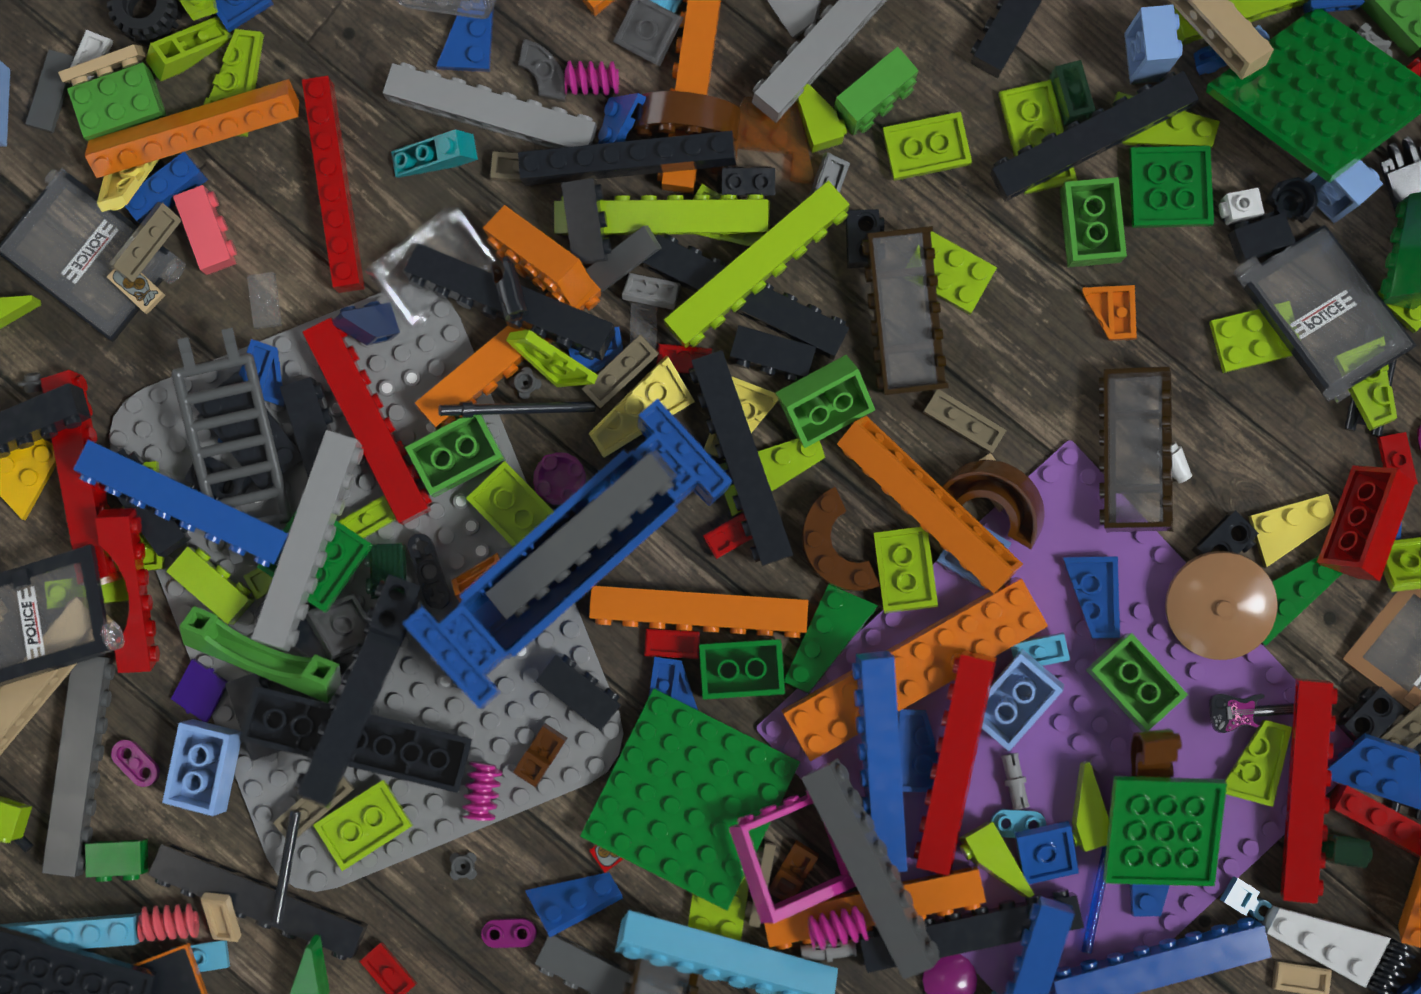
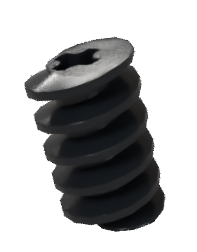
[1366,935,1417,994]

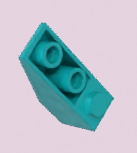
[391,129,478,178]

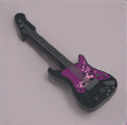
[1209,694,1294,733]

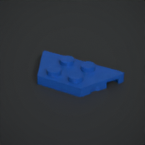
[1327,733,1421,810]

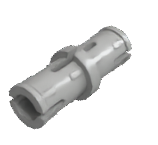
[1001,752,1030,810]
[800,939,857,962]

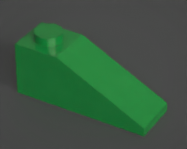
[290,934,330,994]

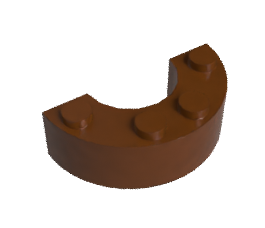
[633,91,741,141]
[942,460,1045,549]
[802,486,880,592]
[1130,728,1182,778]

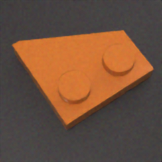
[1082,285,1137,341]
[451,552,501,602]

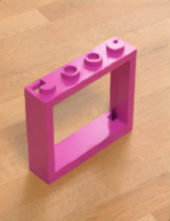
[729,790,856,923]

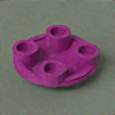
[533,452,586,505]
[922,954,977,994]

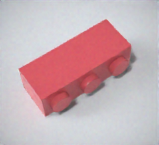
[173,185,237,275]

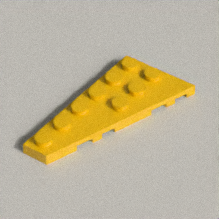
[0,438,57,520]

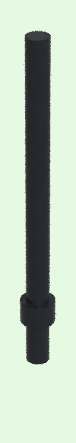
[438,401,596,418]

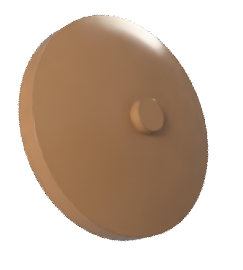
[1165,551,1277,660]

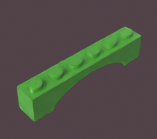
[179,606,341,703]

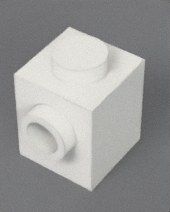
[1219,188,1264,225]

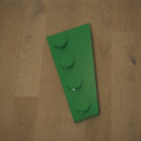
[1261,555,1343,646]
[784,584,878,694]

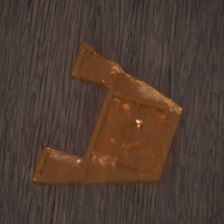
[711,96,814,184]

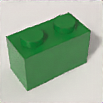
[85,839,149,882]

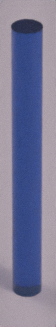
[1081,845,1107,954]

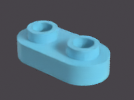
[990,809,1047,838]

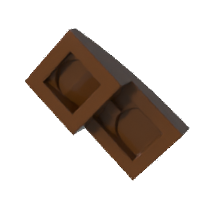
[513,723,568,788]
[768,840,819,901]

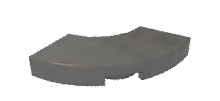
[519,39,566,103]

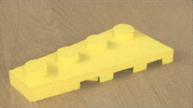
[589,355,695,458]

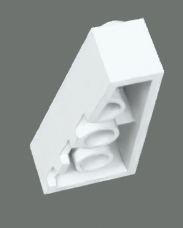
[1261,905,1391,987]

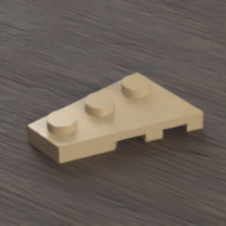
[58,44,148,86]

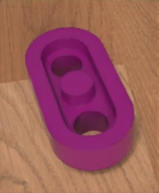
[111,740,160,787]
[481,918,537,948]

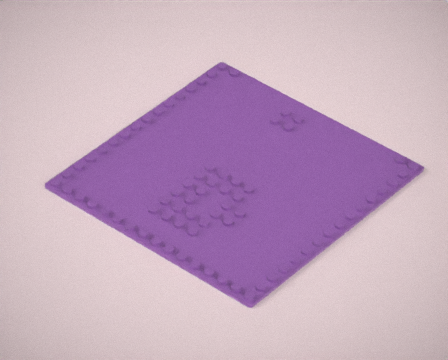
[757,441,1354,994]

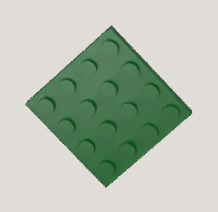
[1103,776,1227,886]

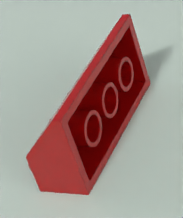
[1317,465,1415,581]

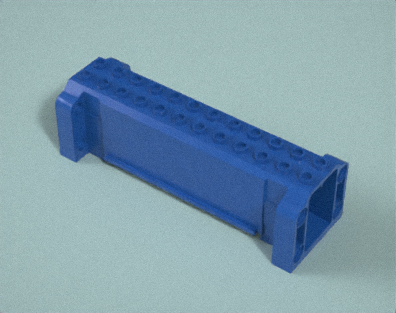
[403,398,733,709]

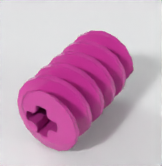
[565,61,619,95]
[460,762,503,821]
[808,906,869,951]

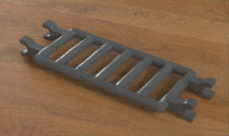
[171,328,292,564]

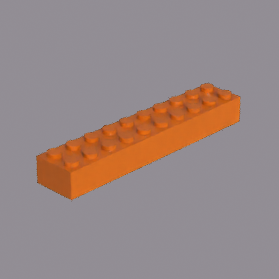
[781,577,1048,762]

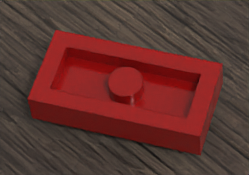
[359,942,417,994]

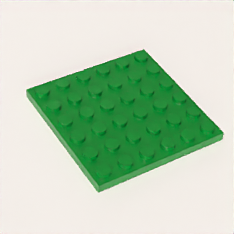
[1206,9,1421,183]
[580,689,800,911]

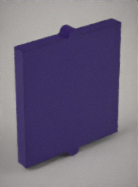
[171,659,228,723]

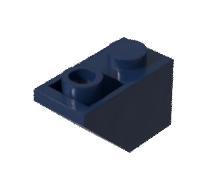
[332,301,400,346]

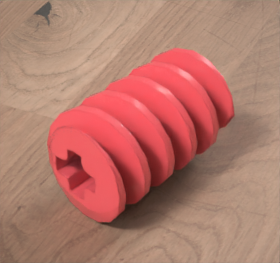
[137,903,200,942]

